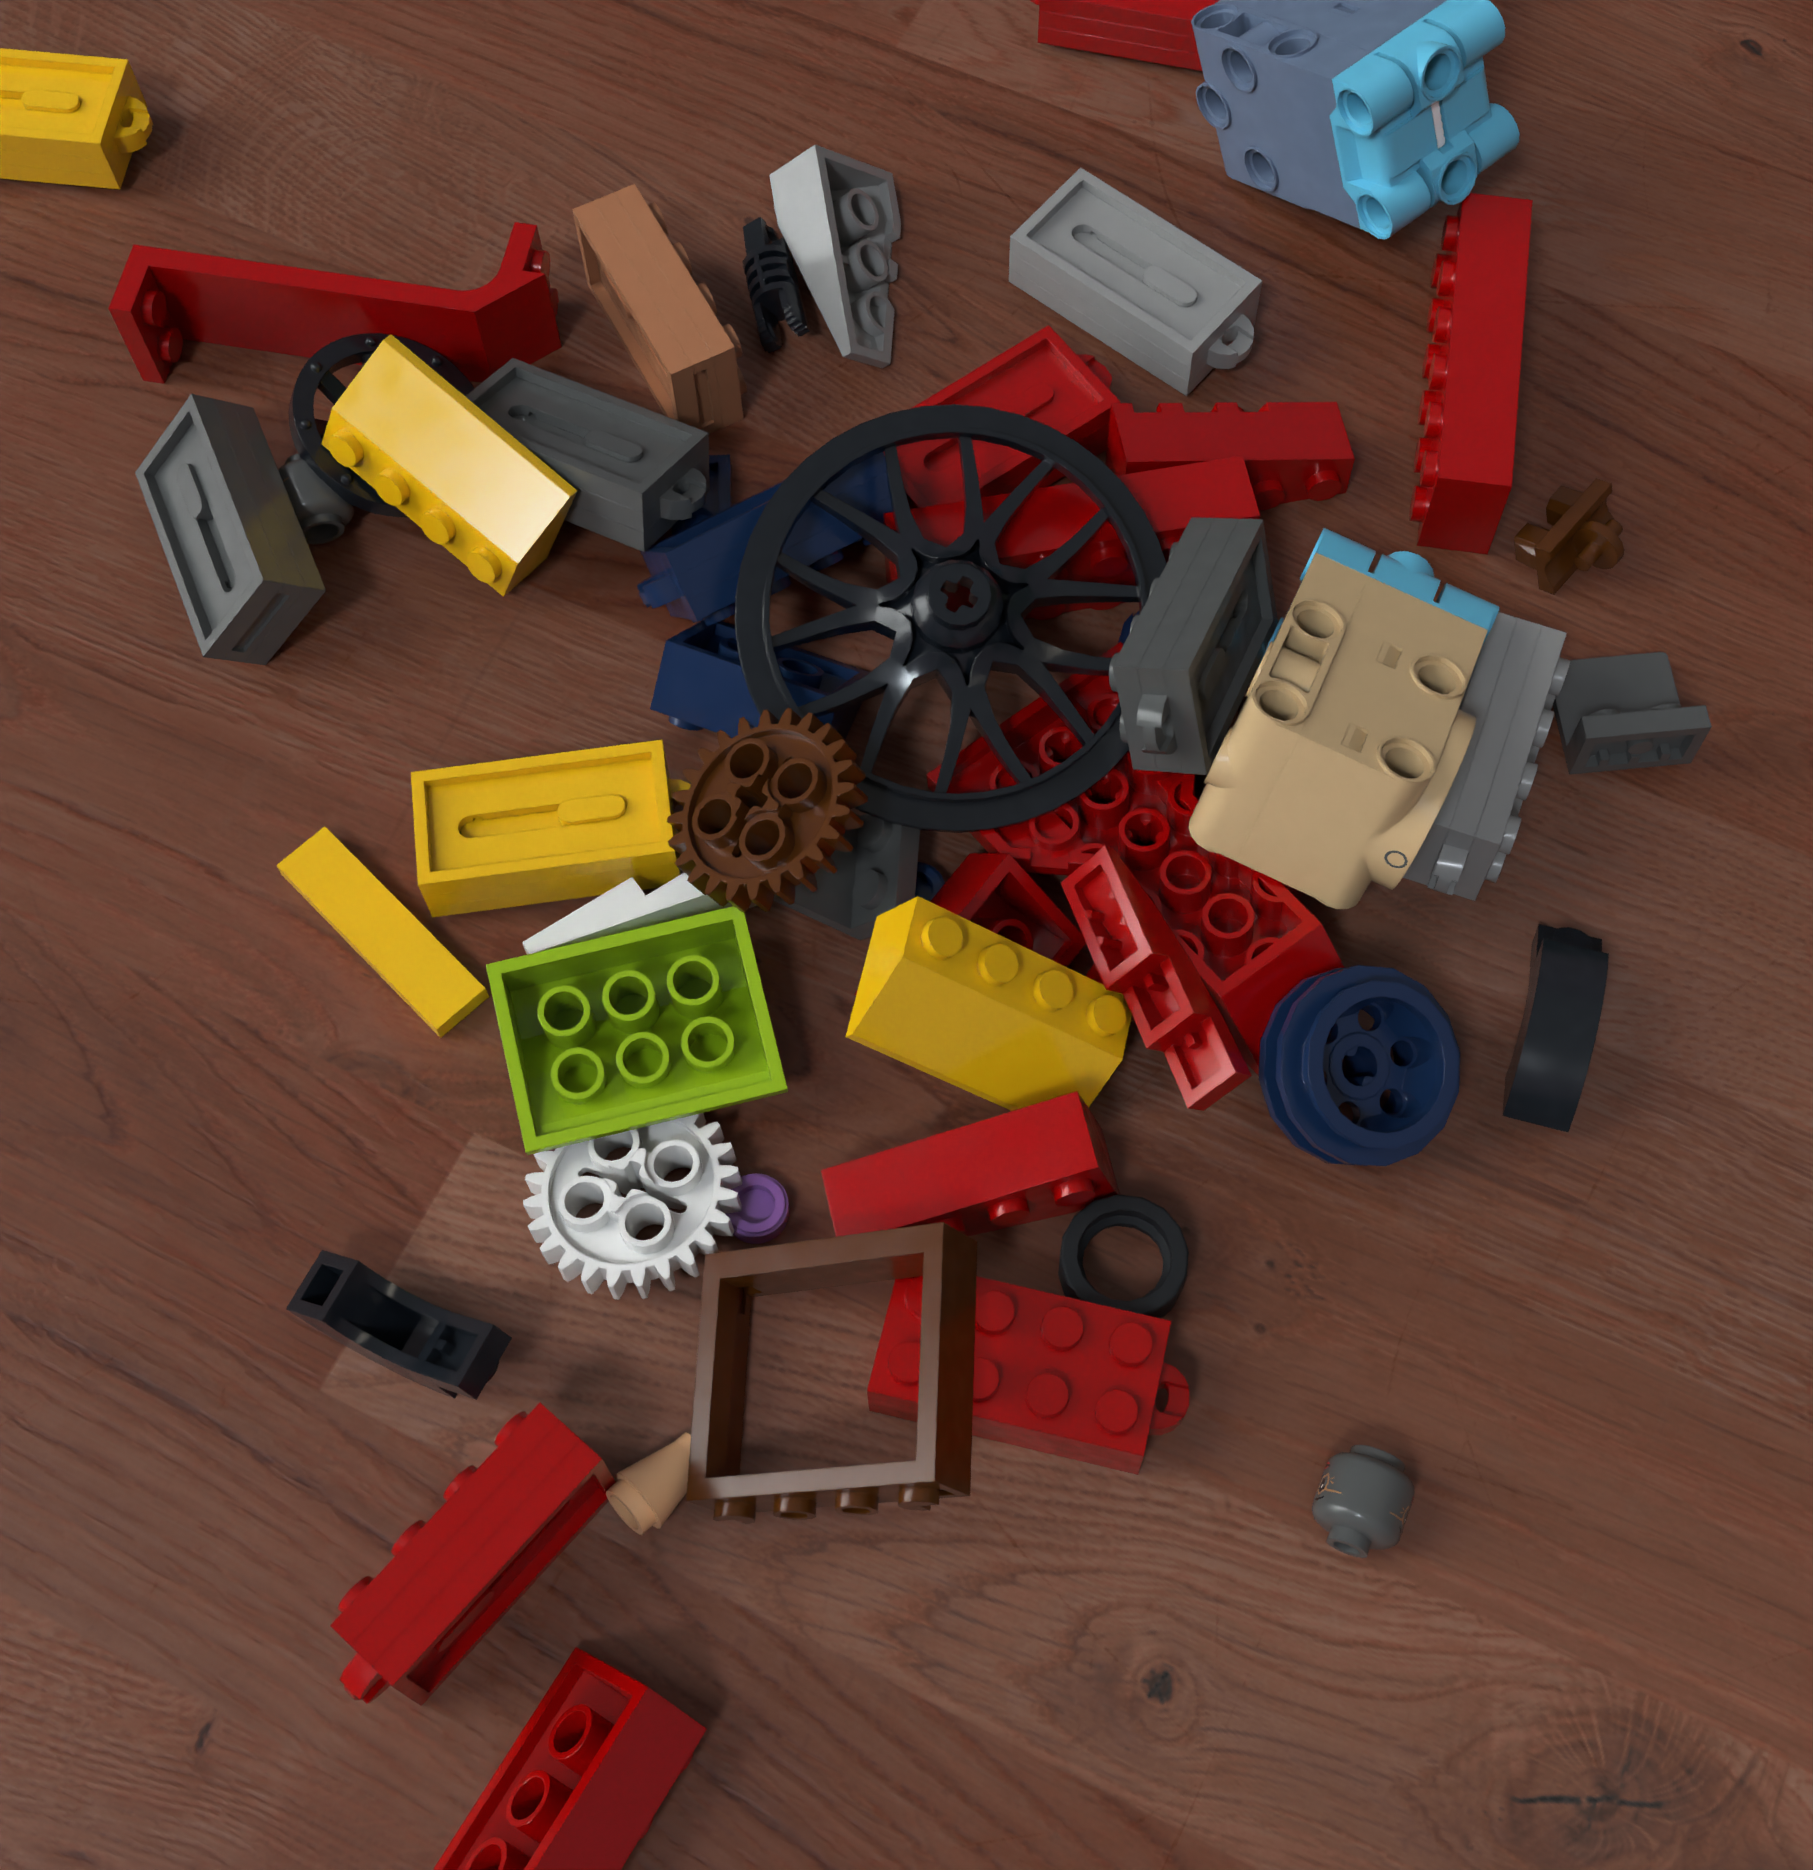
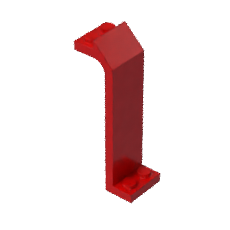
[108,222,562,384]

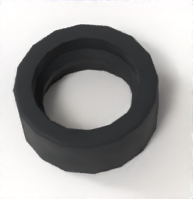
[1058,1194,1189,1318]

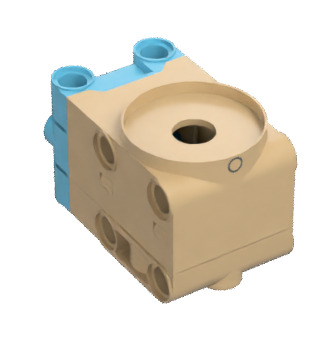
[1188,528,1500,909]

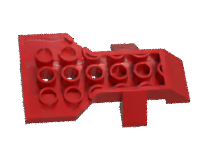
[926,642,1345,1076]

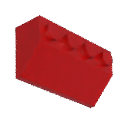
[433,1647,707,1870]

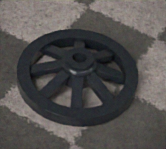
[289,333,475,517]

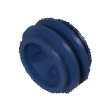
[1258,965,1461,1166]

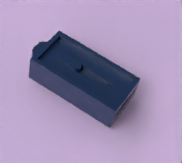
[637,452,893,625]

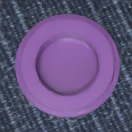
[725,1173,790,1244]

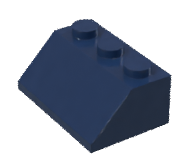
[650,620,870,741]

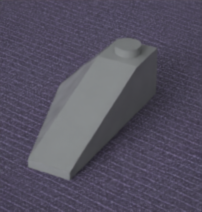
[769,145,901,368]

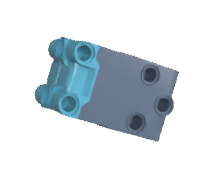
[1191,0,1520,240]

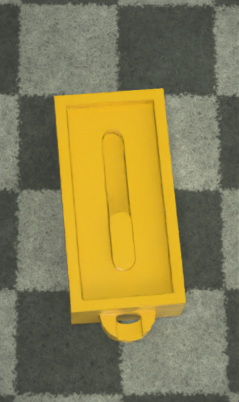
[0,48,153,190]
[411,740,691,917]

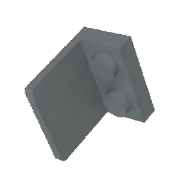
[1553,652,1712,775]
[773,814,920,940]

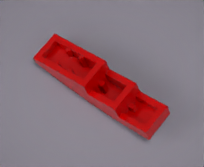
[1061,846,1252,1111]

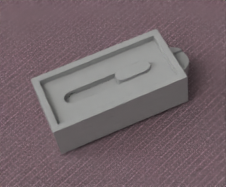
[1009,167,1262,396]
[1403,612,1571,901]

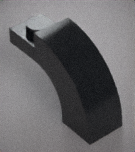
[1502,924,1609,1132]
[286,1250,512,1400]

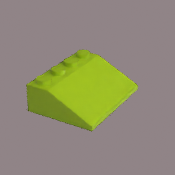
[486,906,788,1155]

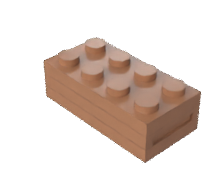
[572,184,747,434]

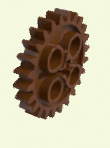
[667,708,868,912]

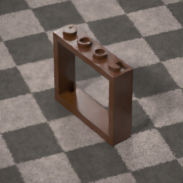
[686,1222,978,1524]

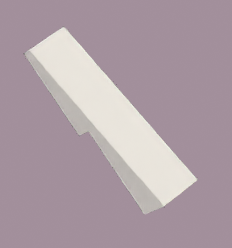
[522,873,757,955]

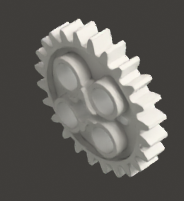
[523,1113,742,1300]

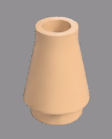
[606,1432,691,1535]

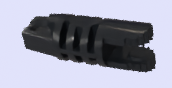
[743,217,810,353]

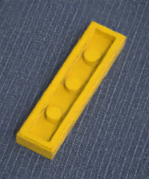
[276,826,489,1038]

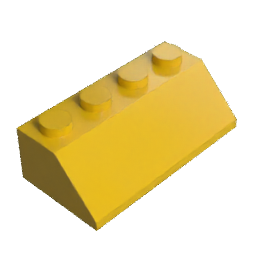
[321,334,578,597]
[845,896,1132,1111]

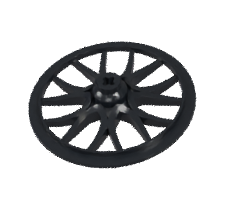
[735,404,1166,833]

